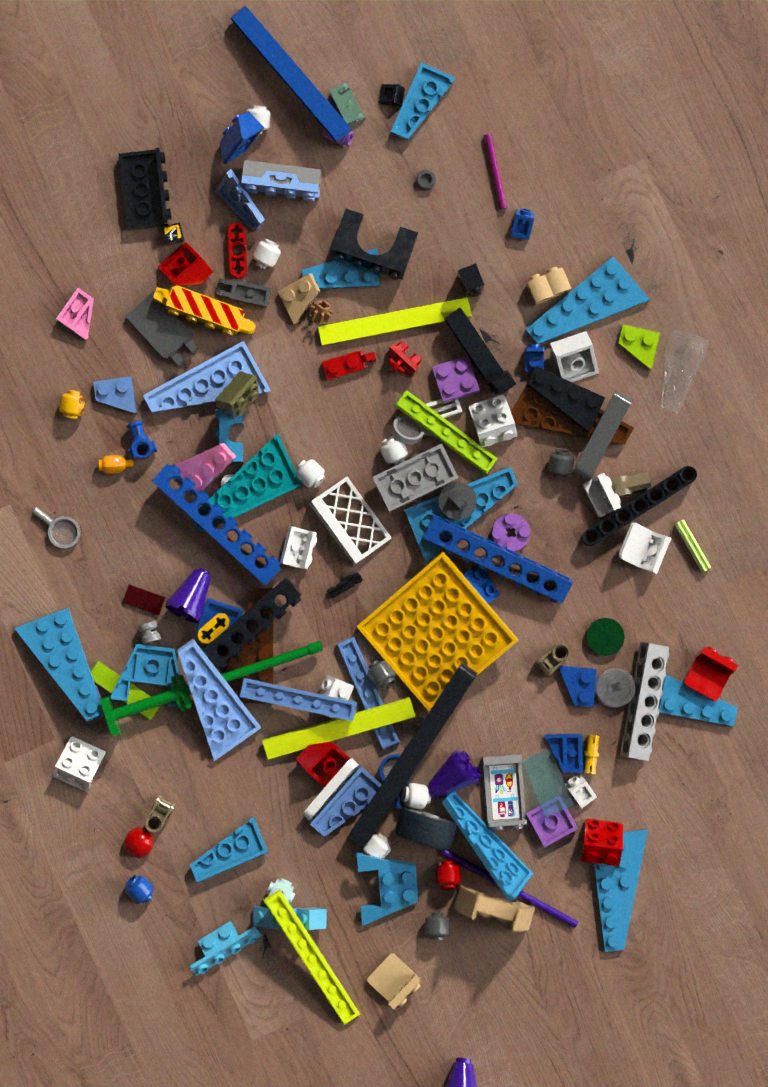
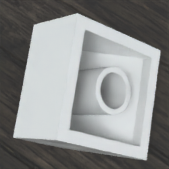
[550,331,599,382]

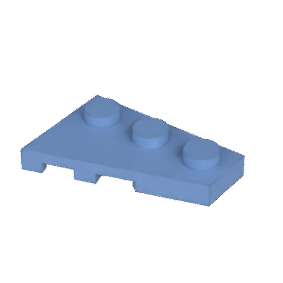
[215,169,265,233]

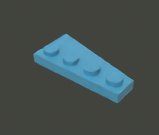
[659,675,738,726]
[190,817,269,883]

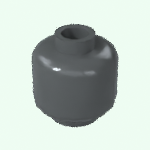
[548,449,574,479]
[367,660,396,689]
[425,912,450,940]

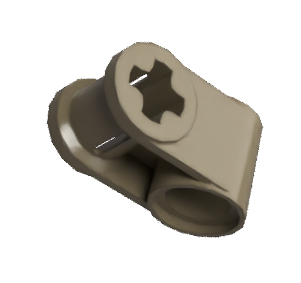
[534,644,569,678]
[145,795,176,833]

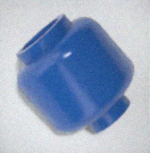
[125,875,154,904]

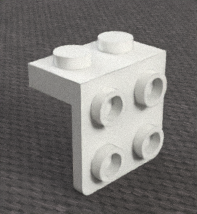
[469,395,517,447]
[619,522,671,574]

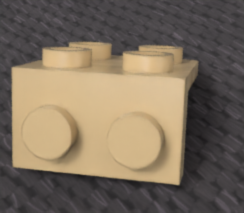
[367,953,421,1009]

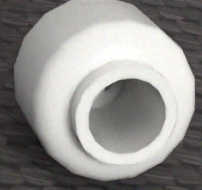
[246,105,271,134]
[253,239,281,269]
[380,436,408,466]
[297,459,325,488]
[402,783,431,809]
[363,833,391,859]

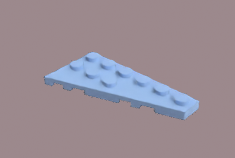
[143,341,271,413]
[177,639,261,761]

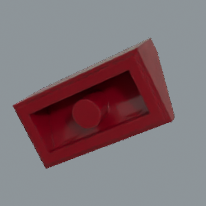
[123,584,166,615]

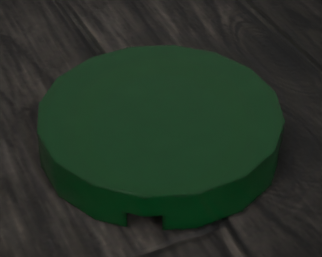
[586,618,625,656]

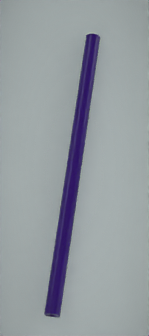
[440,850,578,928]

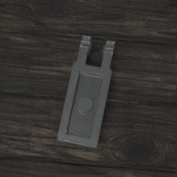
[215,279,271,307]

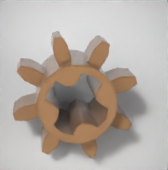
[308,300,333,324]

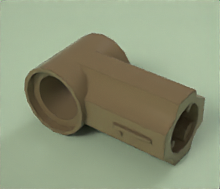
[611,471,651,497]

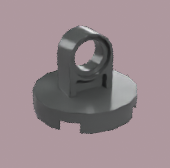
[438,482,477,520]

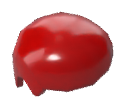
[124,827,155,859]

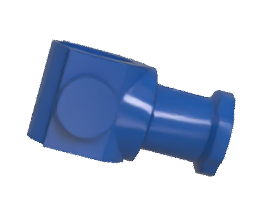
[126,420,157,460]

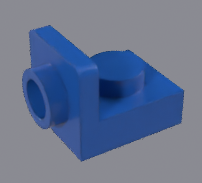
[510,208,535,240]
[524,344,544,373]

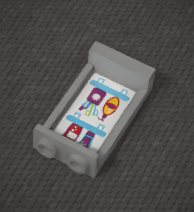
[482,754,527,830]

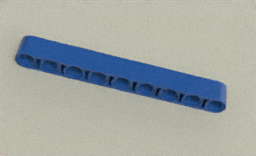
[230,6,352,143]

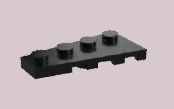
[527,366,605,433]

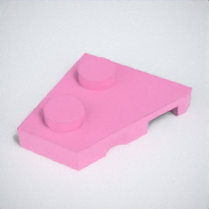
[56,288,94,340]

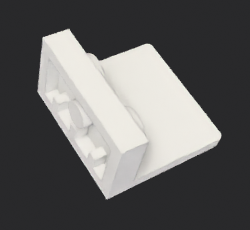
[53,736,106,792]

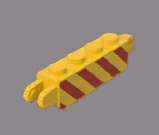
[153,285,256,336]

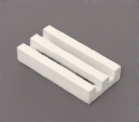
[426,399,462,418]

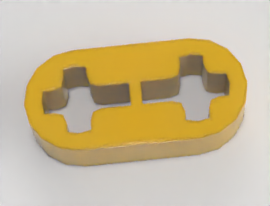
[198,613,230,644]

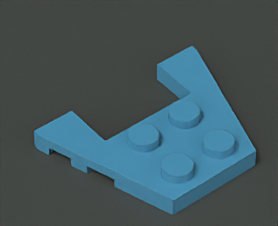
[110,644,180,708]
[356,853,418,925]

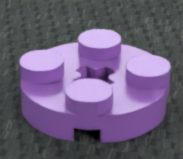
[492,513,530,551]

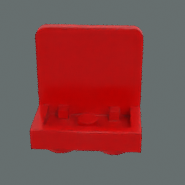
[684,646,738,702]
[581,819,623,866]

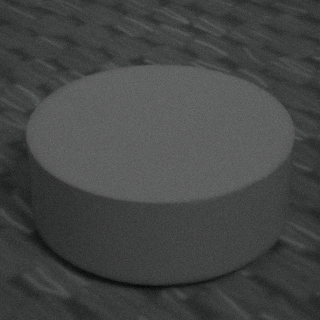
[417,170,436,190]

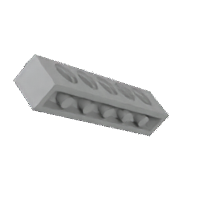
[620,642,669,761]

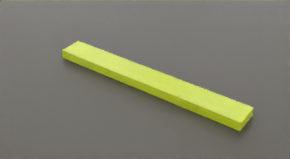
[318,297,472,346]
[262,697,415,759]
[263,889,360,1025]

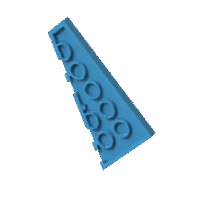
[14,608,104,722]
[442,792,533,903]

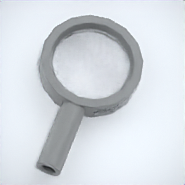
[391,414,435,444]
[32,507,81,549]

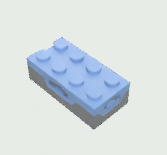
[241,160,322,201]

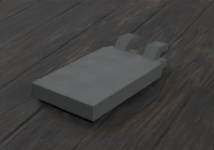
[126,291,199,367]

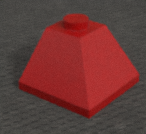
[158,242,213,285]
[296,741,351,787]

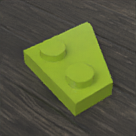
[618,324,660,369]

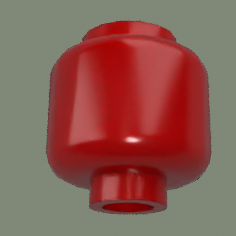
[435,861,461,890]

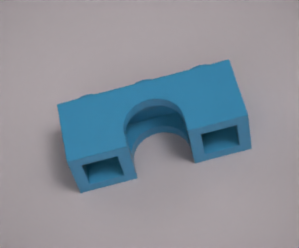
[215,409,243,463]

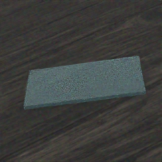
[522,749,574,817]

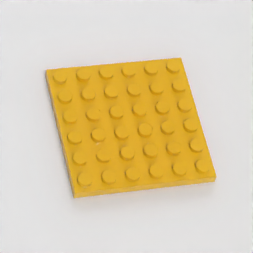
[356,552,518,711]

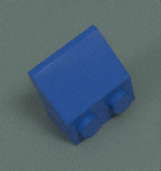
[220,111,264,165]

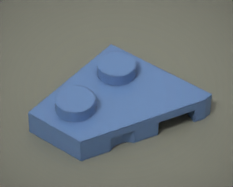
[93,376,137,414]

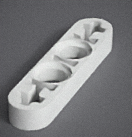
[303,758,359,821]

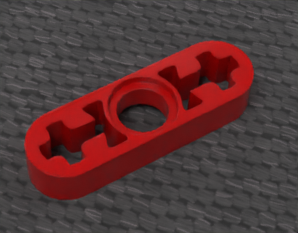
[228,222,247,279]

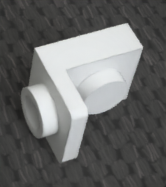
[565,774,597,808]

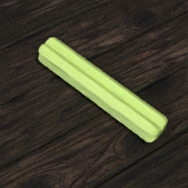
[675,520,711,572]

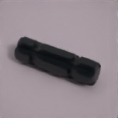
[327,573,363,599]

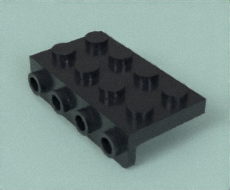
[119,147,172,230]

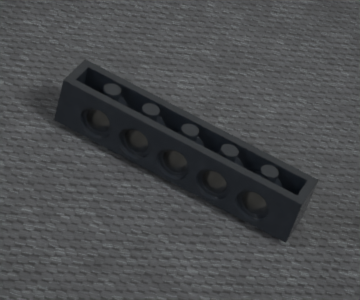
[202,577,302,670]

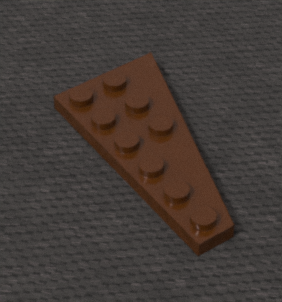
[511,384,634,445]
[226,588,274,703]

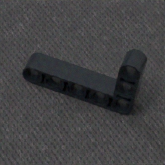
[444,307,516,396]

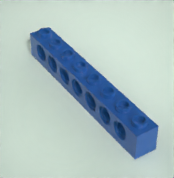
[152,464,281,586]
[423,514,573,603]

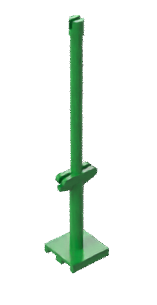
[99,641,323,736]

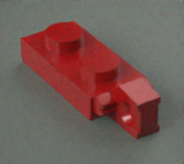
[322,350,376,381]

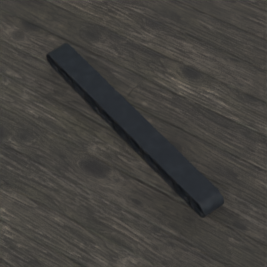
[347,663,478,848]

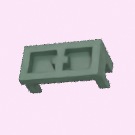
[329,83,365,127]

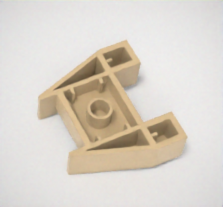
[454,885,535,932]

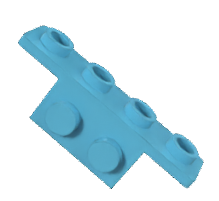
[189,921,262,976]

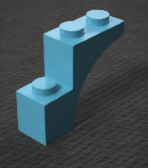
[253,906,327,930]

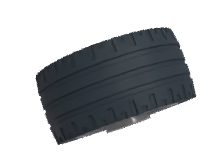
[395,807,457,850]

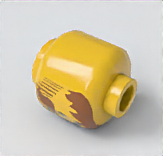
[59,390,86,419]

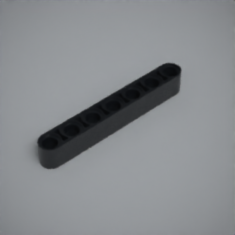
[582,466,697,546]

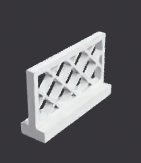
[309,477,392,566]

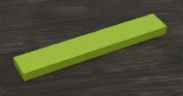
[394,390,497,475]

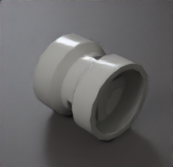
[138,621,161,644]

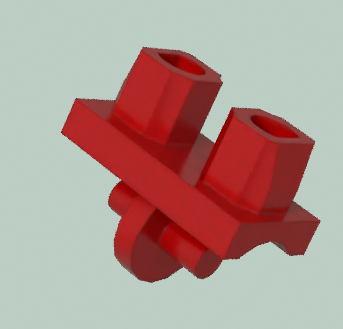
[386,341,422,377]

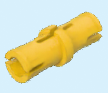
[583,734,600,774]

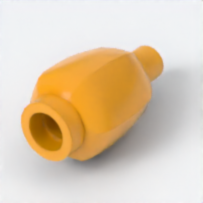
[98,455,134,474]

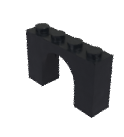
[330,209,418,280]

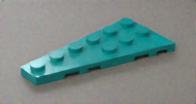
[190,433,302,534]

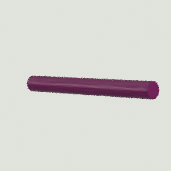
[484,134,507,210]

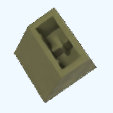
[215,371,259,419]

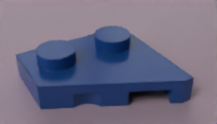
[545,734,583,773]

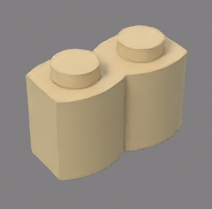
[526,266,571,305]

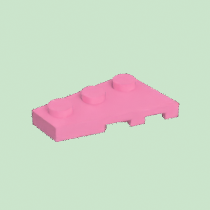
[175,443,236,492]

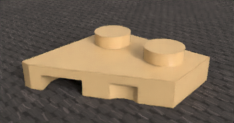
[278,274,320,324]

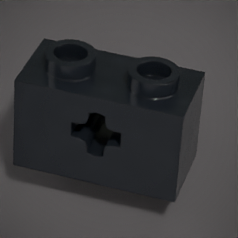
[457,263,484,298]

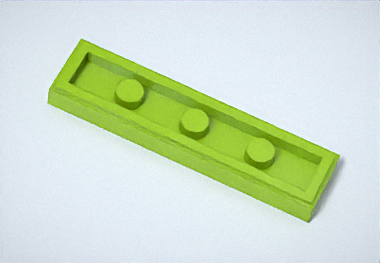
[91,661,160,720]

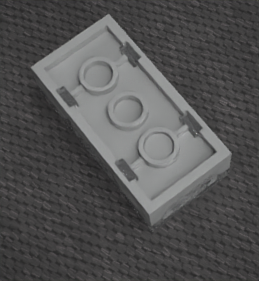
[372,443,458,513]

